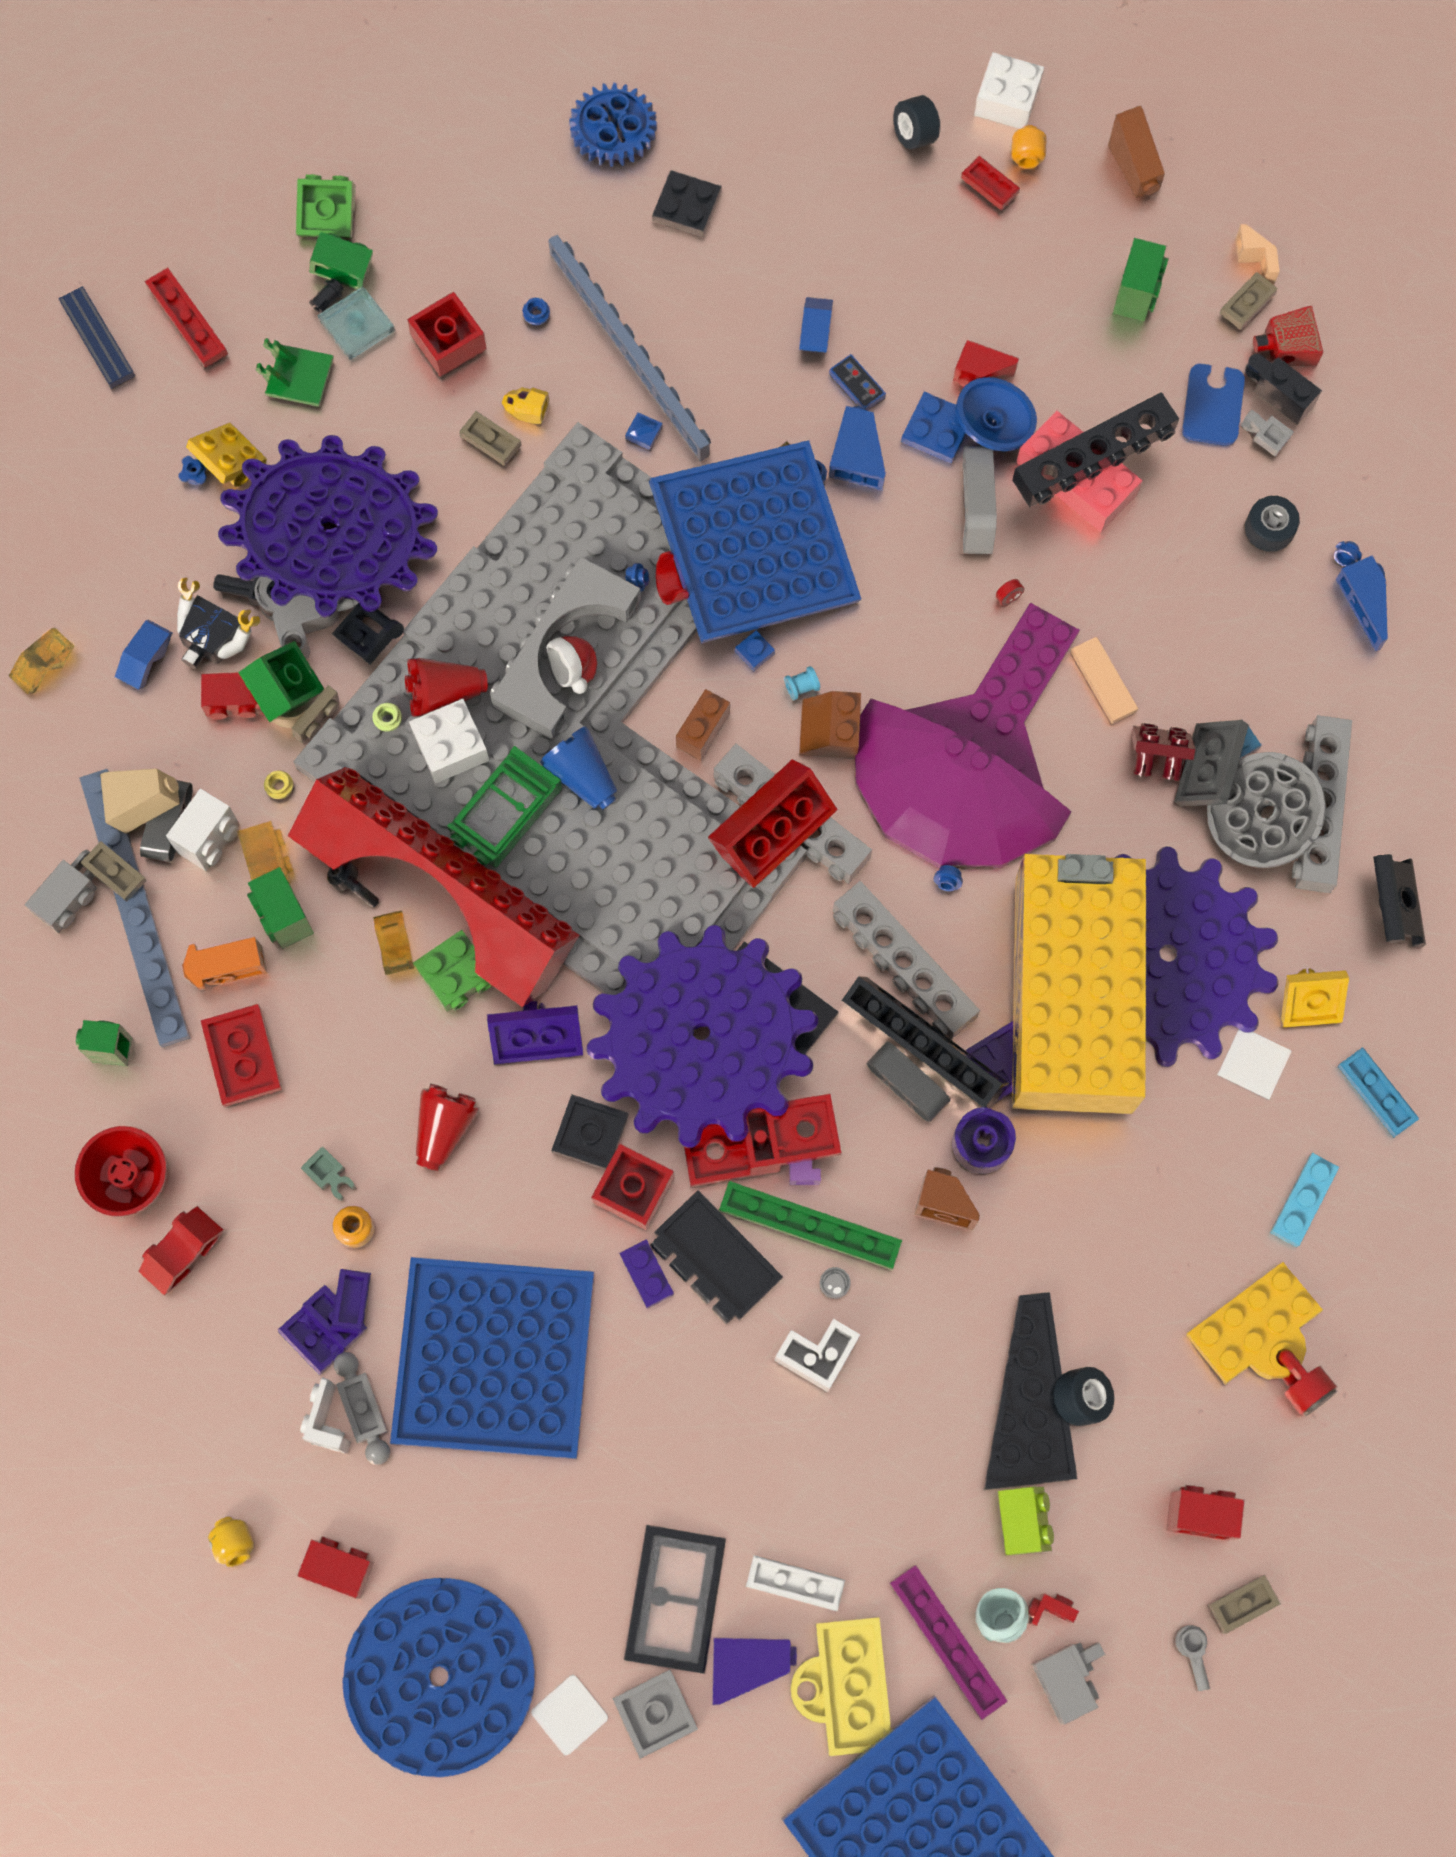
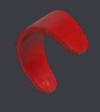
[655,551,689,605]

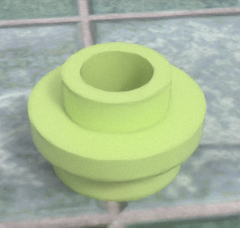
[372,703,402,732]

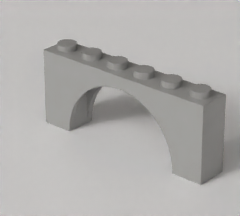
[490,556,641,740]

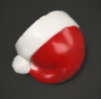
[547,636,597,694]

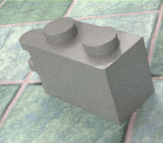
[24,850,97,933]

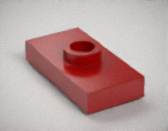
[961,155,1020,211]

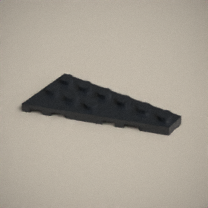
[983,1292,1077,1490]

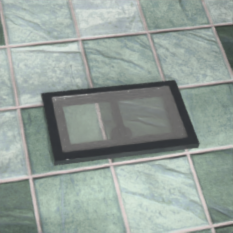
[624,1525,726,1674]

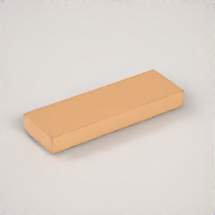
[1071,637,1138,724]

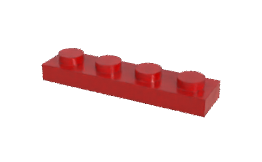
[145,267,228,368]

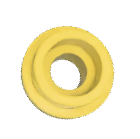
[264,770,294,799]

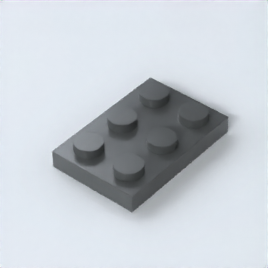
[1174,720,1249,807]

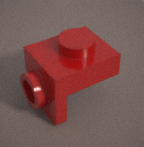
[1028,1594,1079,1626]

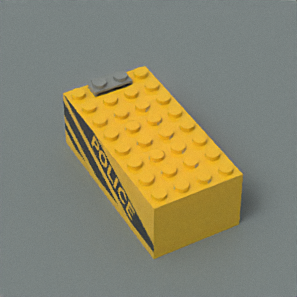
[1012,854,1146,1114]

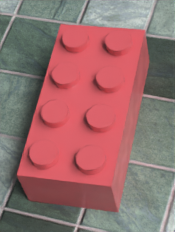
[1016,411,1143,532]

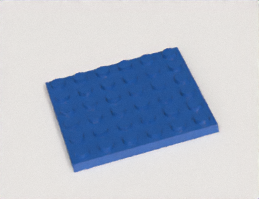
[649,440,862,643]
[390,1257,594,1459]
[782,1696,1054,1857]

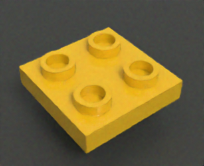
[186,422,267,487]

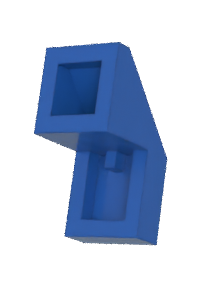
[799,297,833,353]
[115,619,173,690]

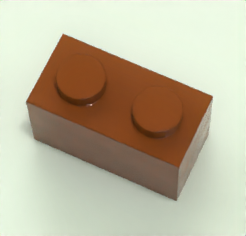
[676,689,730,761]

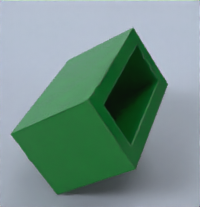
[309,232,373,291]
[76,1020,133,1067]

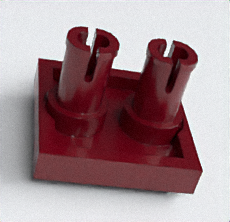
[1131,723,1195,781]

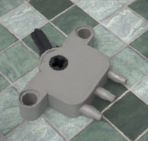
[213,574,358,659]

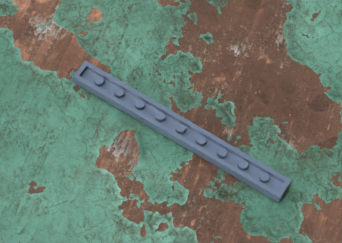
[548,234,711,462]
[79,769,190,1048]

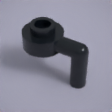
[327,862,379,907]

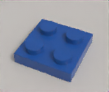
[901,391,966,464]

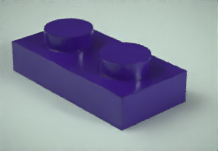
[619,1239,674,1309]

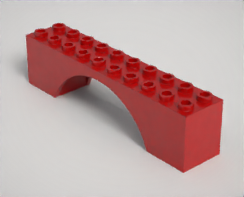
[288,767,580,1007]

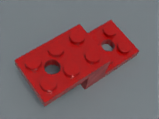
[684,1094,842,1187]

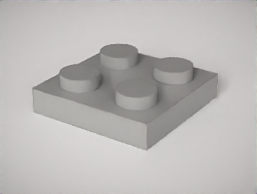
[613,1669,698,1759]

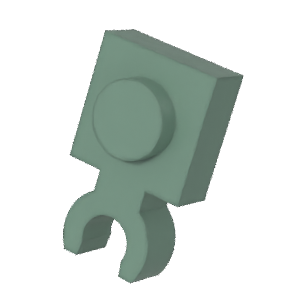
[301,1146,356,1201]

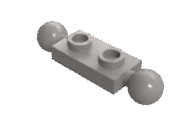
[334,1352,390,1465]

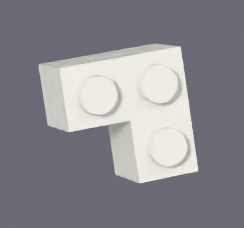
[775,1319,860,1392]

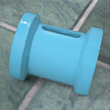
[784,666,821,701]

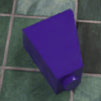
[713,1638,797,1705]

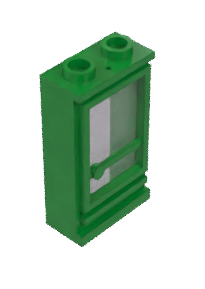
[447,746,562,869]

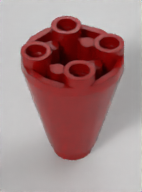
[405,658,488,717]
[415,1083,480,1171]

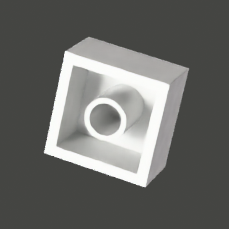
[974,52,1044,129]
[409,699,489,784]
[166,788,240,871]

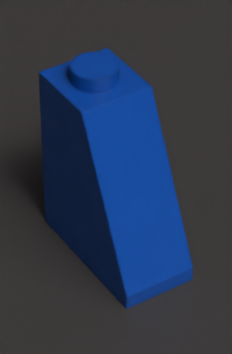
[828,406,886,491]

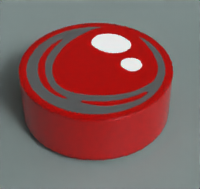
[995,579,1025,606]

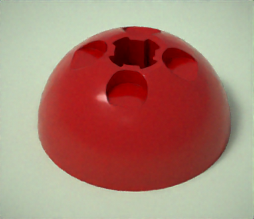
[75,1126,167,1217]

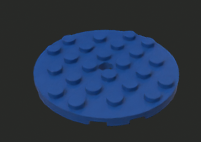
[342,1578,535,1777]

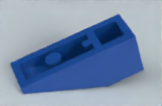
[1335,555,1388,651]

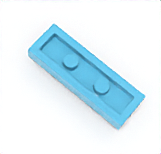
[1270,1153,1339,1247]

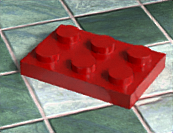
[200,1004,282,1107]

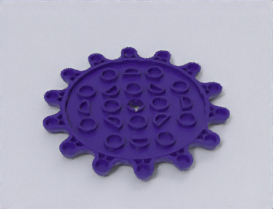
[218,435,438,618]
[1115,846,1279,1067]
[586,925,818,1148]

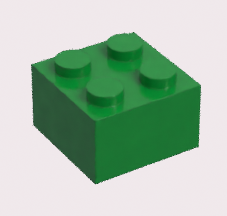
[1113,238,1169,321]
[238,641,324,723]
[247,867,314,949]

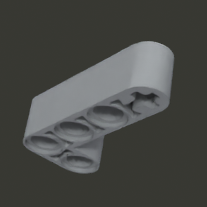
[963,446,997,554]

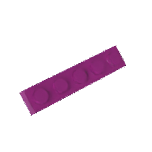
[889,1565,1008,1720]

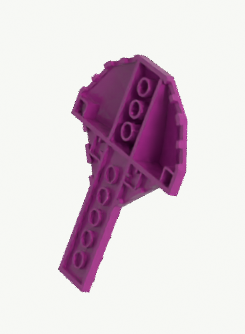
[855,603,1080,868]

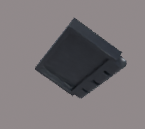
[650,1190,783,1325]

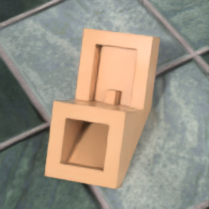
[1235,224,1280,285]

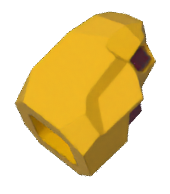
[501,387,549,424]

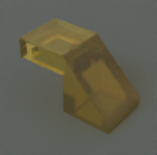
[8,628,74,694]
[373,910,414,975]

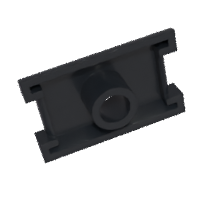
[1373,854,1426,948]

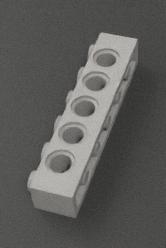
[1292,715,1352,893]
[714,744,872,884]
[833,881,980,1040]

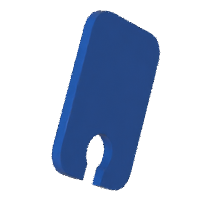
[1182,364,1245,446]

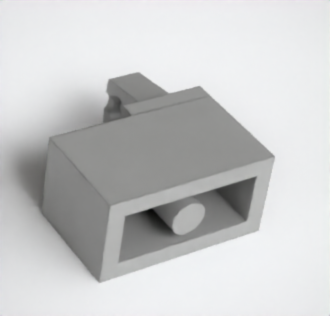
[1031,1642,1105,1725]

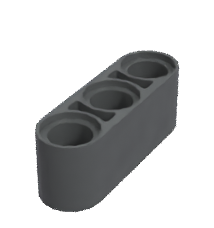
[140,780,193,863]
[866,1041,950,1122]

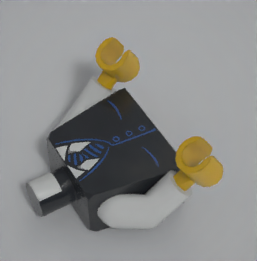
[177,577,260,669]

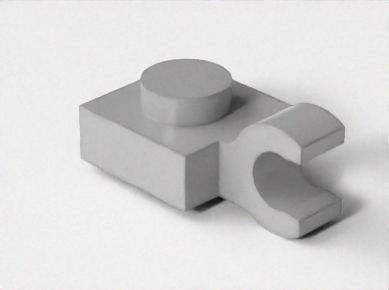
[1241,410,1294,456]

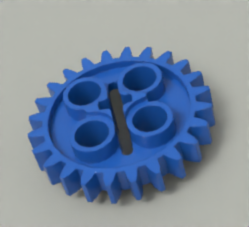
[569,83,657,167]

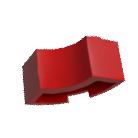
[138,1206,223,1296]

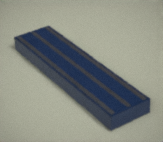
[58,286,135,389]

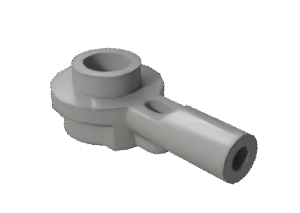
[1175,1625,1210,1691]

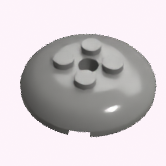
[1207,752,1326,868]

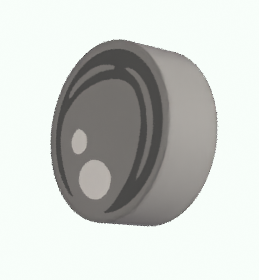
[819,1267,850,1299]

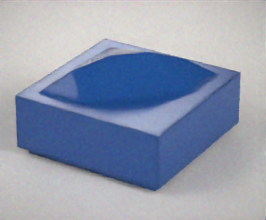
[625,412,663,450]

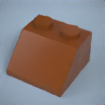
[799,691,861,759]
[914,1167,980,1231]

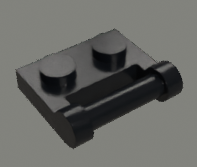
[332,603,404,665]

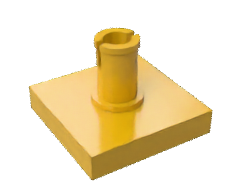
[1281,968,1349,1027]

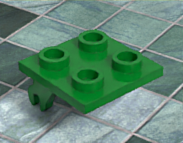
[256,338,334,407]

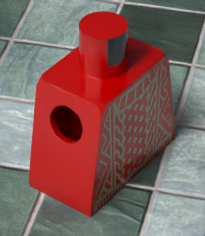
[1253,305,1324,366]

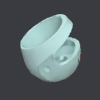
[975,1588,1028,1643]

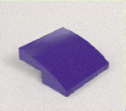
[278,1285,367,1375]

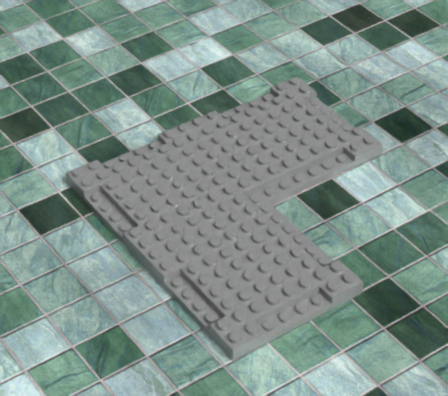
[293,422,807,995]

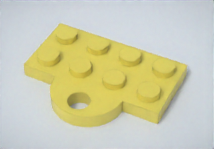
[790,1618,891,1756]

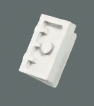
[300,1378,351,1454]

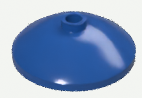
[956,377,1037,451]

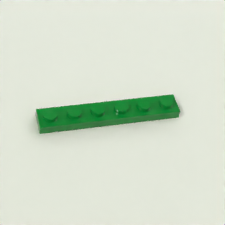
[719,1181,902,1270]

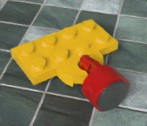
[1186,1262,1338,1416]

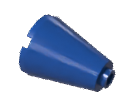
[540,726,617,810]

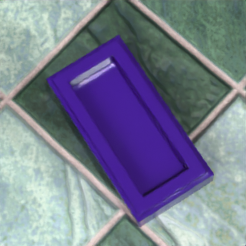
[331,1269,371,1334]

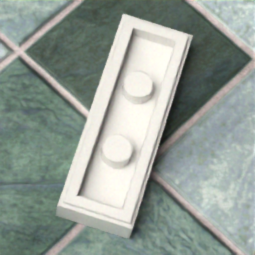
[746,1555,845,1611]

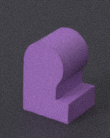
[789,1160,821,1185]

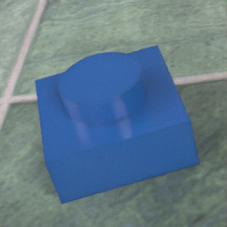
[735,630,775,672]

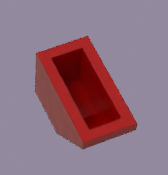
[953,340,1019,387]

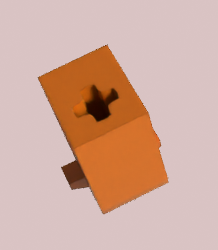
[182,937,268,990]

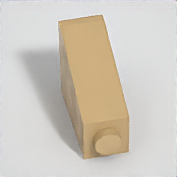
[100,768,180,834]

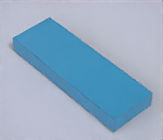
[1338,1047,1419,1138]

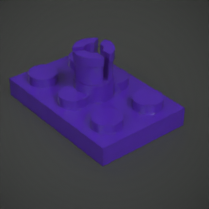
[487,1001,583,1065]

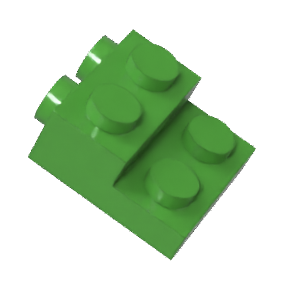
[296,174,356,239]
[413,930,492,1012]

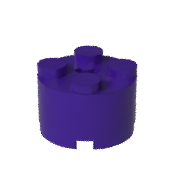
[952,1107,1016,1174]

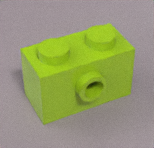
[998,1487,1054,1555]

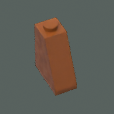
[1108,105,1165,198]

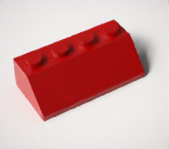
[708,759,838,888]

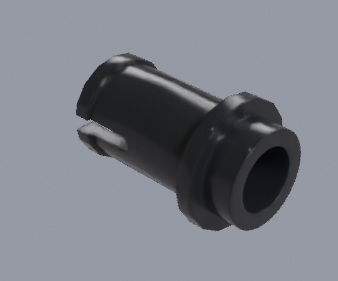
[309,278,344,314]

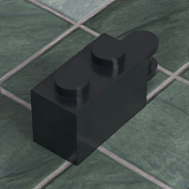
[1245,354,1322,425]

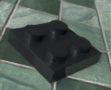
[652,170,722,237]
[551,1094,629,1170]

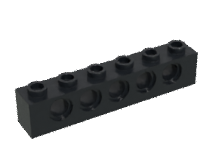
[1012,392,1179,507]
[842,976,1009,1108]

